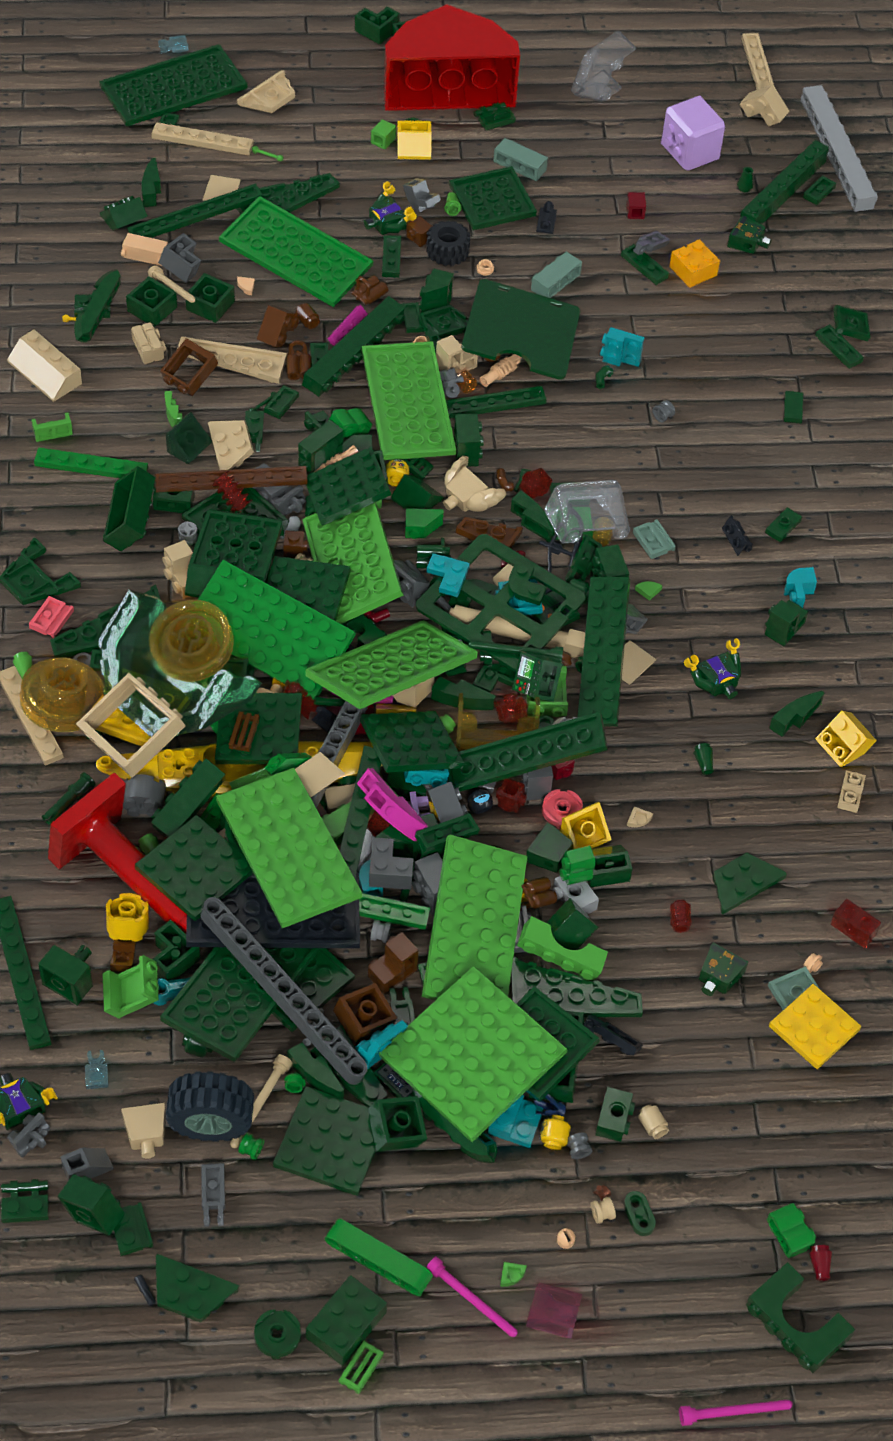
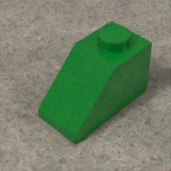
[405,509,444,539]
[264,753,312,776]

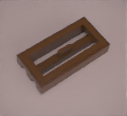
[229,711,260,752]

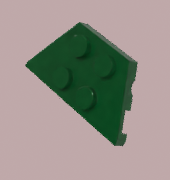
[713,853,787,915]
[156,1254,239,1323]

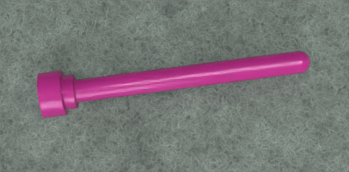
[426,1256,518,1337]
[679,1400,792,1426]

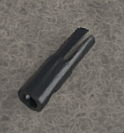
[134,1274,156,1306]

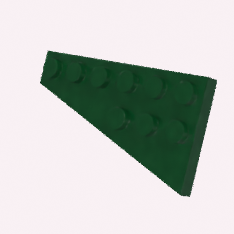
[50,584,171,660]

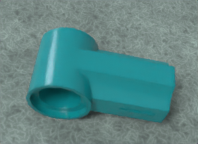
[154,977,191,1005]

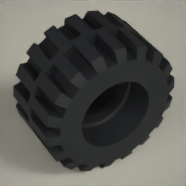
[426,220,470,266]

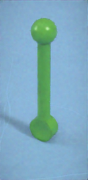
[252,146,284,162]

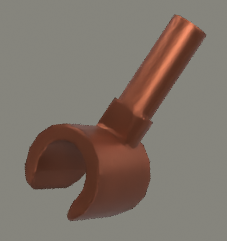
[593,1185,611,1201]

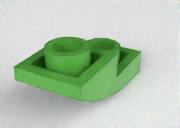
[165,391,182,431]

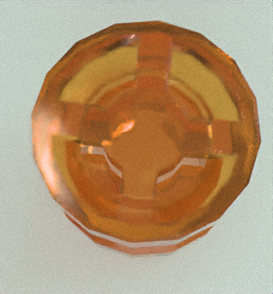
[456,370,478,394]

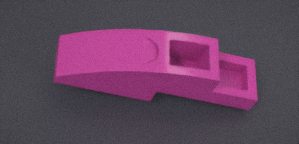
[357,768,428,841]

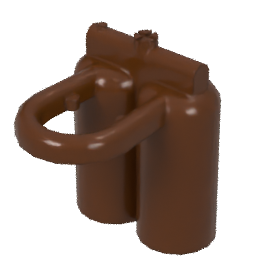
[351,275,389,305]
[286,340,312,380]
[520,876,557,911]

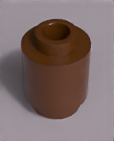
[295,303,320,329]

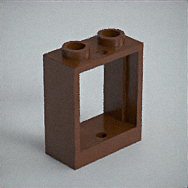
[160,338,218,396]

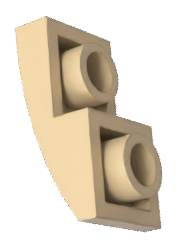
[837,770,866,813]

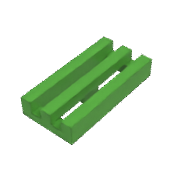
[339,1340,384,1394]

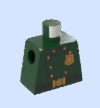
[727,215,771,254]
[699,942,748,996]

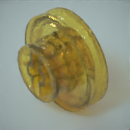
[149,600,234,681]
[20,658,104,732]

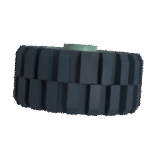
[166,1071,254,1142]

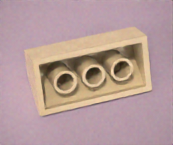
[7,329,82,402]

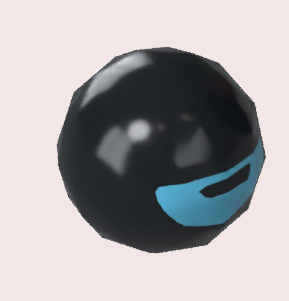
[467,789,493,814]

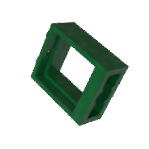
[298,420,343,475]

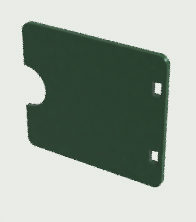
[461,279,580,380]

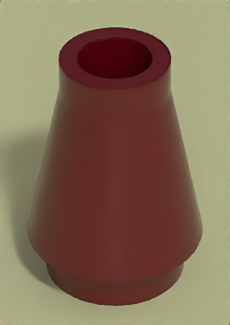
[809,1245,832,1281]

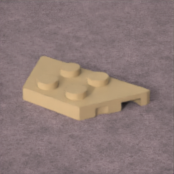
[237,70,295,113]
[208,420,254,470]

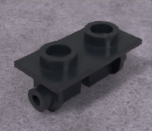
[536,201,557,234]
[722,515,753,556]
[312,705,337,733]

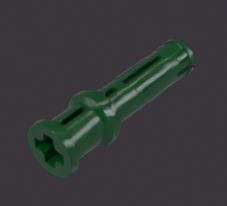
[41,772,96,826]

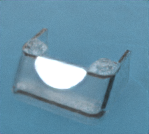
[571,30,636,101]

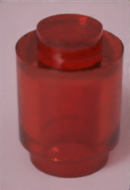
[670,900,692,933]

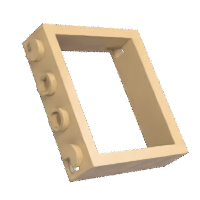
[76,673,185,778]

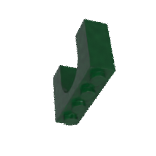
[746,1262,855,1373]

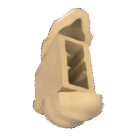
[443,456,506,512]

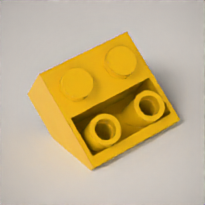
[397,121,431,160]
[815,711,877,767]

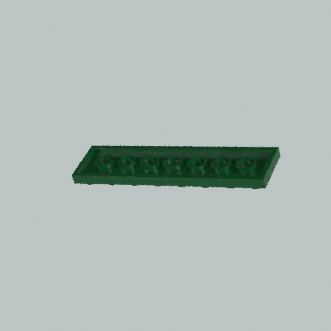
[578,577,630,727]
[448,711,608,792]

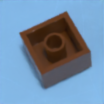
[333,983,397,1046]

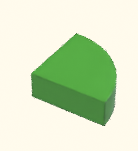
[635,581,662,600]
[500,1262,527,1287]

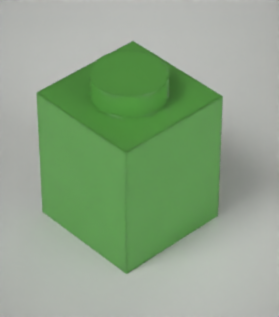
[371,119,396,150]

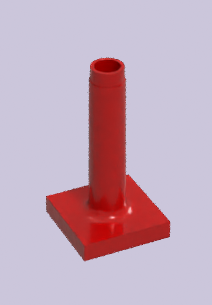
[48,772,187,934]

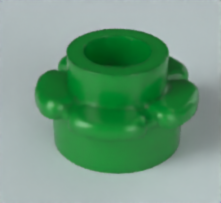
[284,1073,306,1093]

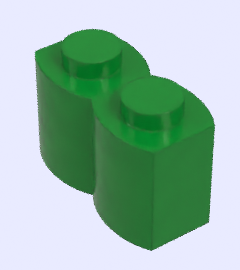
[328,408,373,437]
[560,846,595,886]
[766,1203,816,1259]

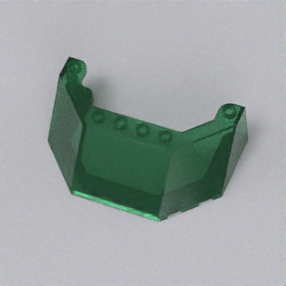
[98,590,262,737]

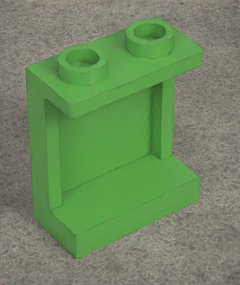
[526,666,568,717]
[103,955,159,1019]

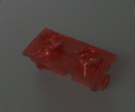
[283,680,319,720]

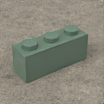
[493,138,548,181]
[531,251,582,298]

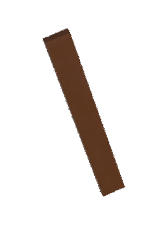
[155,466,307,492]

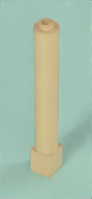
[449,605,585,659]

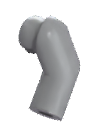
[280,516,301,539]

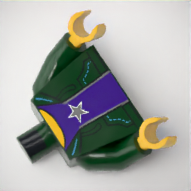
[364,181,416,235]
[684,638,741,699]
[0,1073,58,1131]

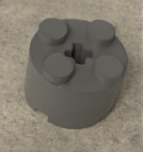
[123,774,166,817]

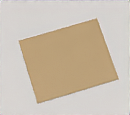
[203,175,241,201]
[622,640,657,685]
[295,752,345,798]

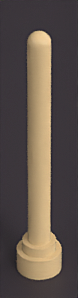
[148,266,195,303]
[230,1054,293,1148]

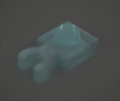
[158,35,188,53]
[85,1050,109,1089]

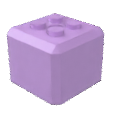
[661,96,725,171]

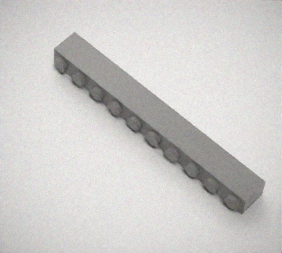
[801,85,877,212]

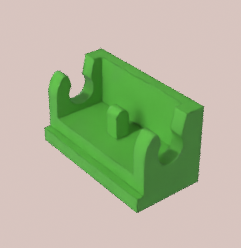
[31,412,73,442]

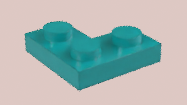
[427,553,470,597]

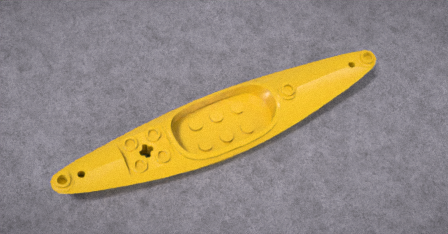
[96,741,383,797]

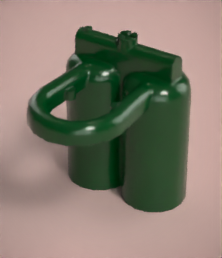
[416,537,451,569]

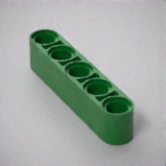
[324,1219,433,1296]

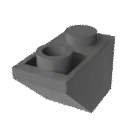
[60,1148,113,1181]

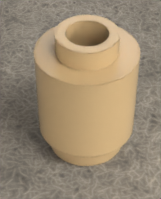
[638,1105,669,1139]

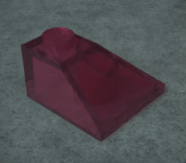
[526,1282,582,1339]

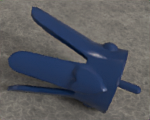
[534,1094,566,1117]

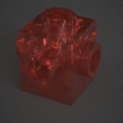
[519,468,553,498]
[494,693,528,723]
[496,778,527,813]

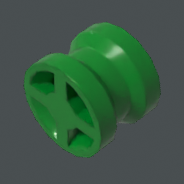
[238,1132,265,1160]

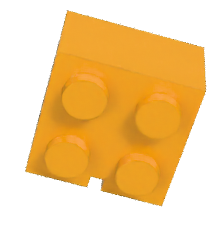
[669,239,720,288]

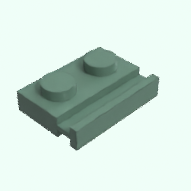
[633,519,676,559]

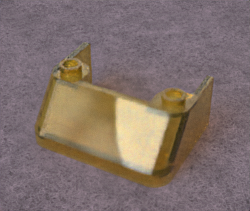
[456,693,540,752]

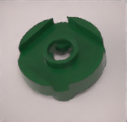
[254,1309,301,1359]

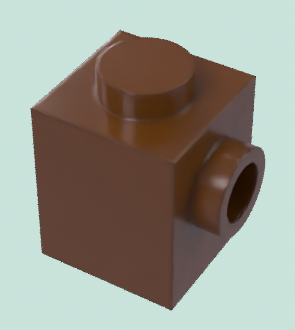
[406,216,433,247]
[283,530,308,559]

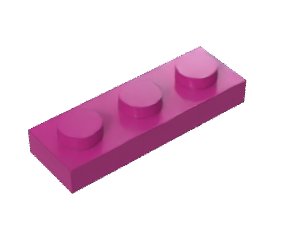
[327,305,368,347]

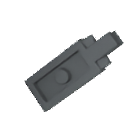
[633,231,670,255]

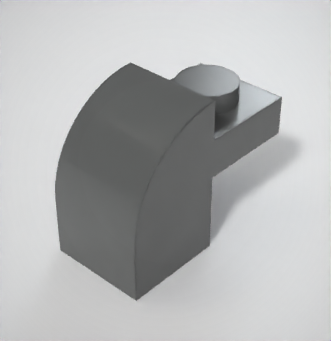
[403,178,441,212]

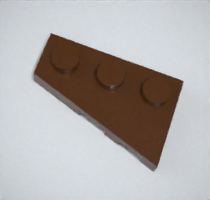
[455,517,523,548]

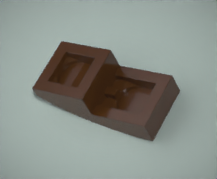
[110,939,137,972]

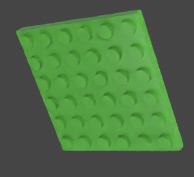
[379,966,567,1142]

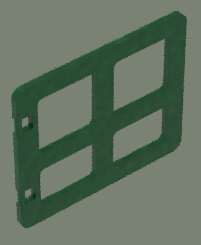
[416,534,585,672]

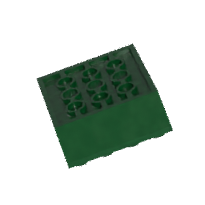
[185,509,288,598]

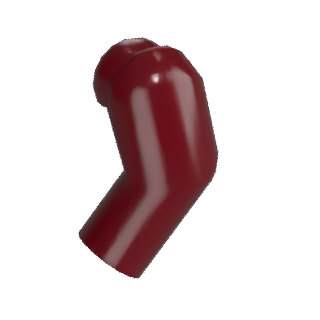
[363,608,390,623]

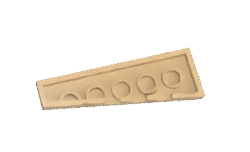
[177,337,287,384]

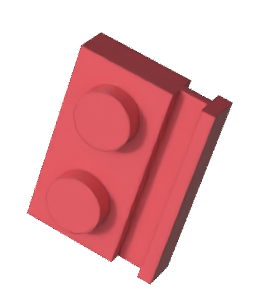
[29,596,74,638]

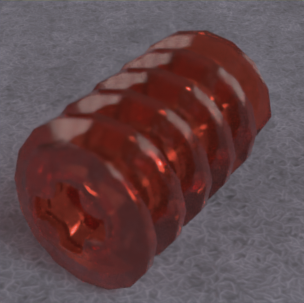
[212,470,253,512]

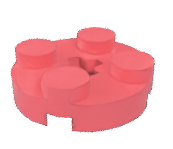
[542,789,583,830]

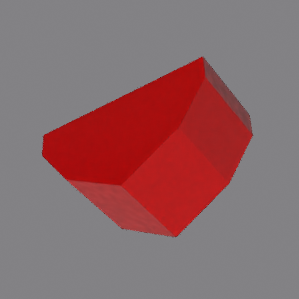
[384,4,520,111]

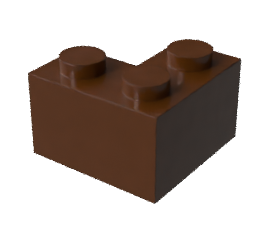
[257,305,299,348]
[368,932,418,994]

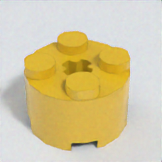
[106,893,149,942]

